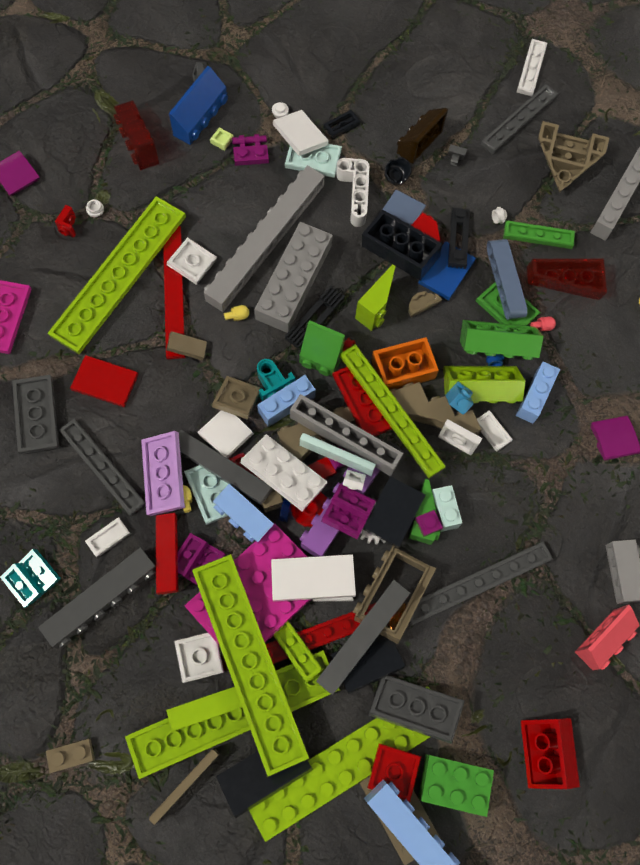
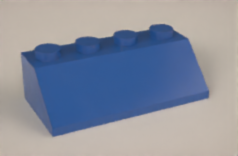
[169,66,228,145]

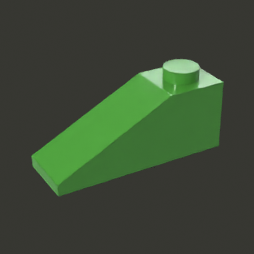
[409,479,441,545]

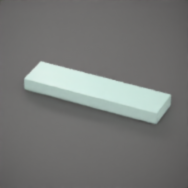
[300,433,376,476]

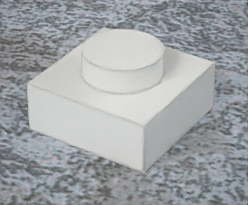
[343,470,366,491]

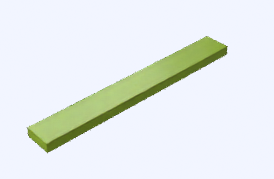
[340,344,446,478]

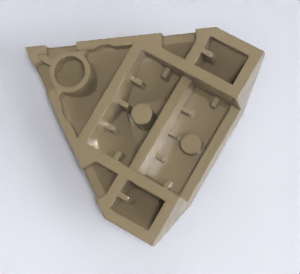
[538,121,609,192]

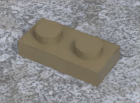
[46,738,95,773]

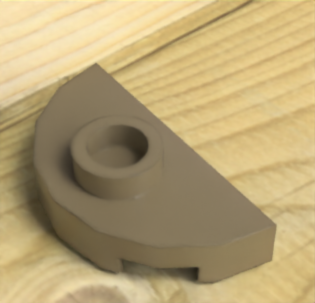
[408,291,442,318]

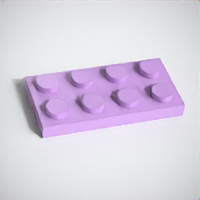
[141,431,185,516]

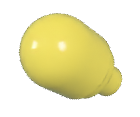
[224,305,250,321]
[183,485,193,513]

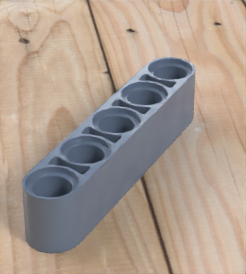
[487,239,527,320]

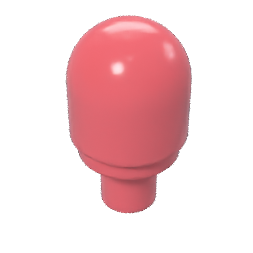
[530,316,556,332]

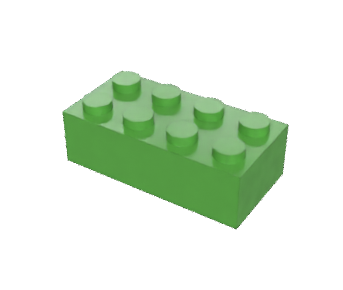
[460,320,543,360]

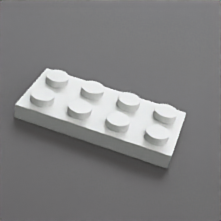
[240,434,327,512]

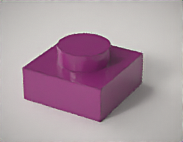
[415,510,443,537]

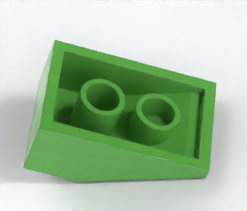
[299,320,345,377]

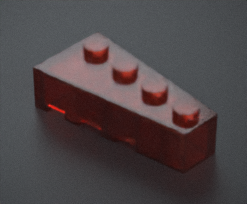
[113,100,159,170]
[527,258,607,300]

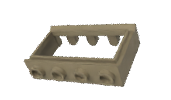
[353,546,436,644]

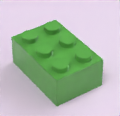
[418,754,494,817]

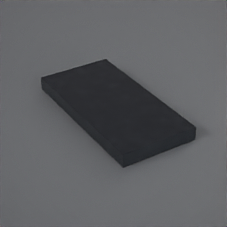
[216,751,313,818]

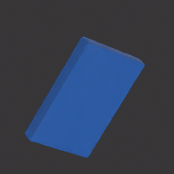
[418,241,476,301]

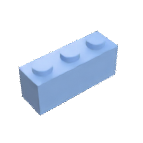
[516,361,560,424]
[257,375,316,427]
[213,484,274,542]

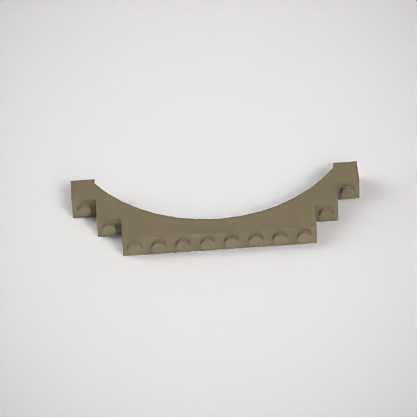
[262,382,482,513]

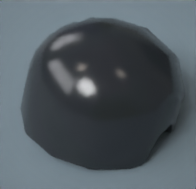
[384,157,412,185]

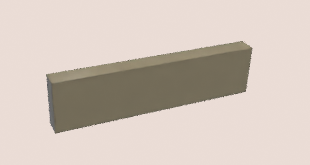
[149,749,220,825]

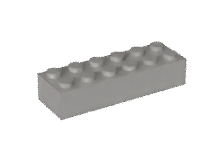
[254,222,333,333]

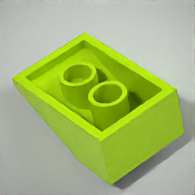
[355,264,395,331]

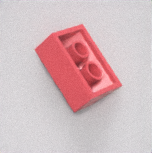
[575,605,640,670]

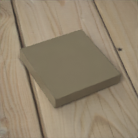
[212,376,262,420]

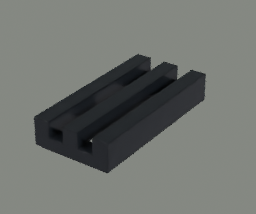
[323,110,361,140]

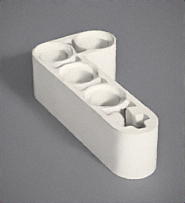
[336,158,369,227]

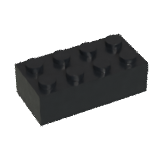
[362,210,442,281]

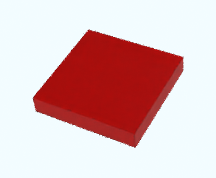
[367,743,421,802]

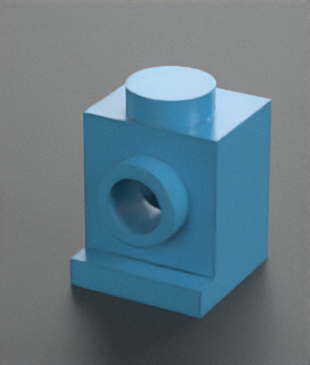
[446,381,474,415]

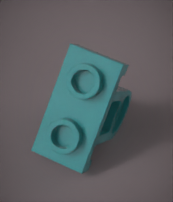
[257,359,295,401]

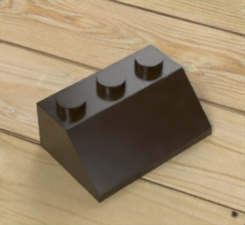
[397,108,448,164]

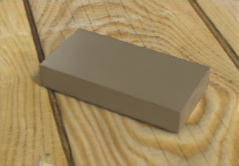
[166,331,207,360]

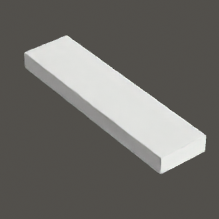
[517,39,547,96]

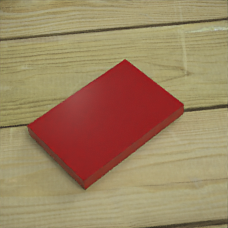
[70,355,139,407]

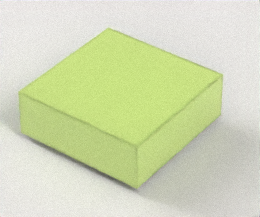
[210,128,234,151]

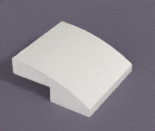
[198,410,254,459]

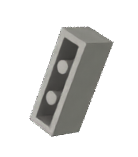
[605,539,640,604]

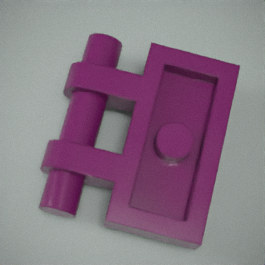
[232,134,269,166]

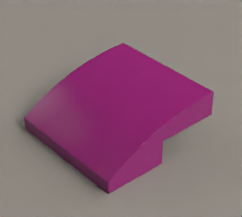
[0,151,40,197]
[590,416,640,460]
[321,484,376,539]
[178,533,227,586]

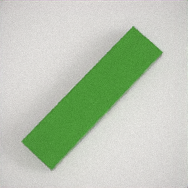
[503,220,575,249]

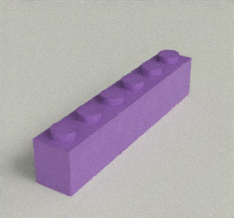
[300,467,380,557]

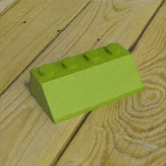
[443,366,526,403]

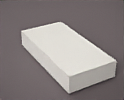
[477,410,513,452]
[85,517,130,558]

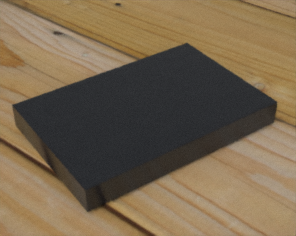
[363,476,426,548]
[331,634,405,694]

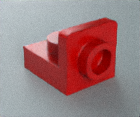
[55,205,76,237]

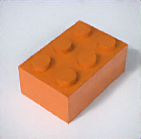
[371,337,439,390]

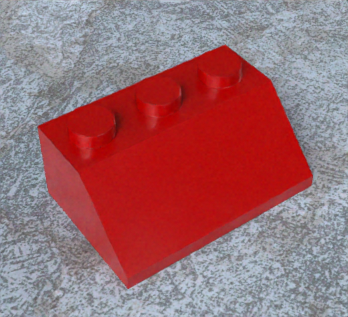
[521,718,580,789]

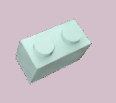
[432,485,462,532]

